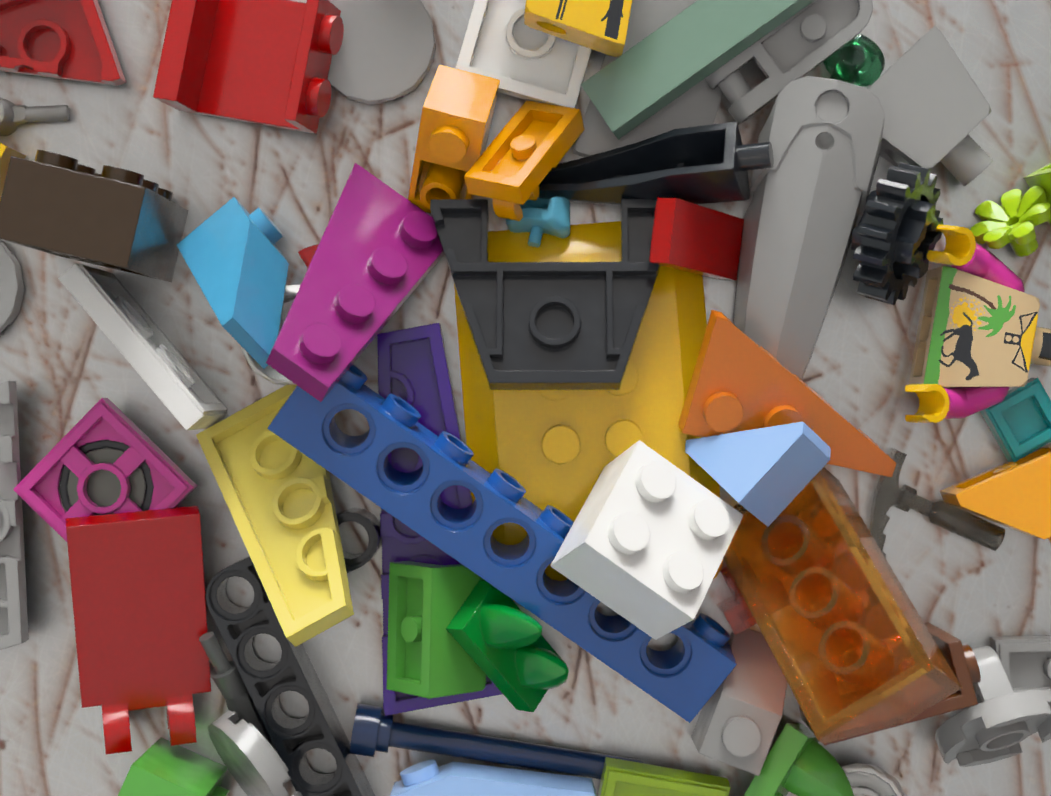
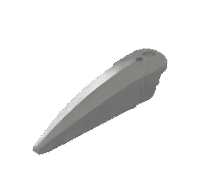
[734,76,885,380]

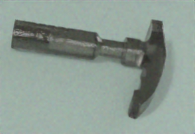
[869,448,1005,567]

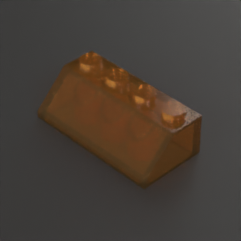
[723,467,962,744]

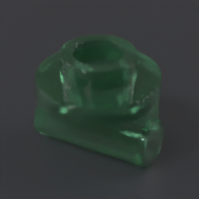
[823,34,885,87]

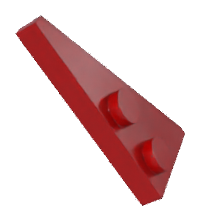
[0,0,126,86]

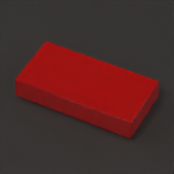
[649,198,744,281]

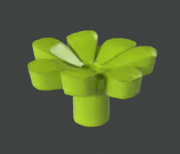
[970,186,1051,257]

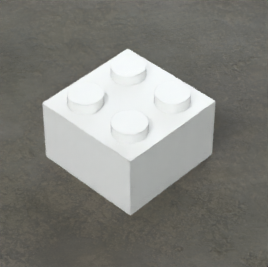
[550,440,743,640]

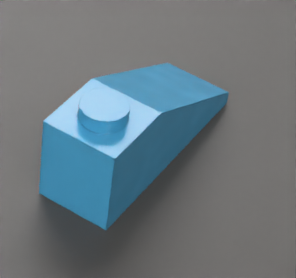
[177,197,289,369]

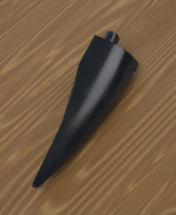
[538,121,774,205]

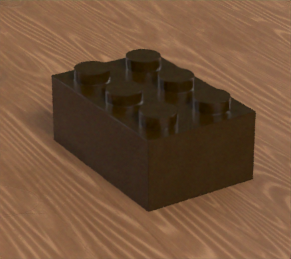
[0,150,188,283]

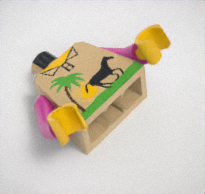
[905,224,1051,423]

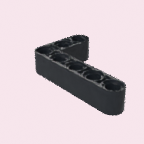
[205,508,382,796]

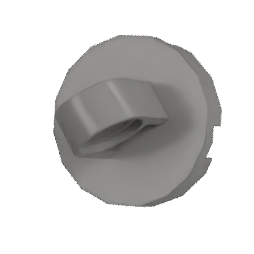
[935,646,1051,767]

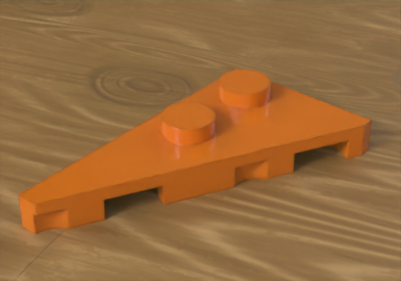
[678,310,897,477]

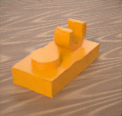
[464,100,585,221]

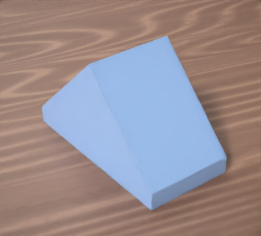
[685,422,831,527]

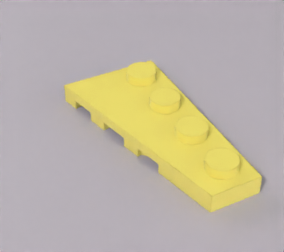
[196,385,354,647]

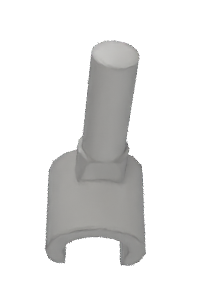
[0,98,69,136]

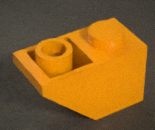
[408,65,500,213]

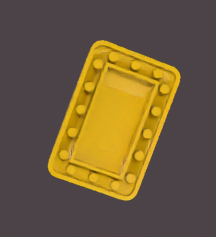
[454,221,724,602]

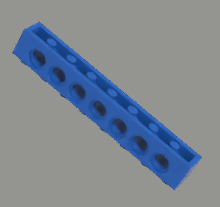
[267,364,737,723]

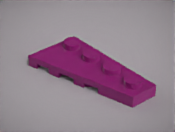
[266,163,444,402]

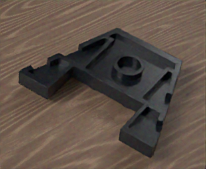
[430,199,661,390]

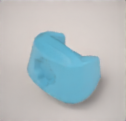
[506,196,571,247]

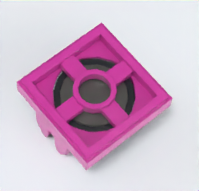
[13,398,198,542]

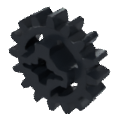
[851,163,943,305]

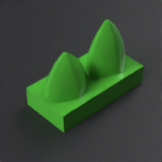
[743,723,854,796]

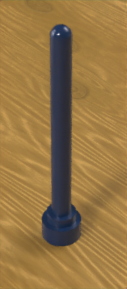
[349,703,644,779]

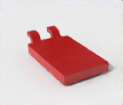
[65,506,211,755]

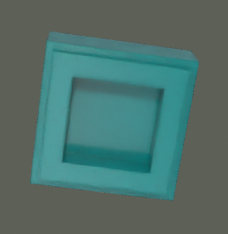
[980,378,1051,462]

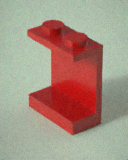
[153,0,344,134]

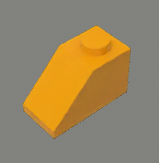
[940,443,1051,543]

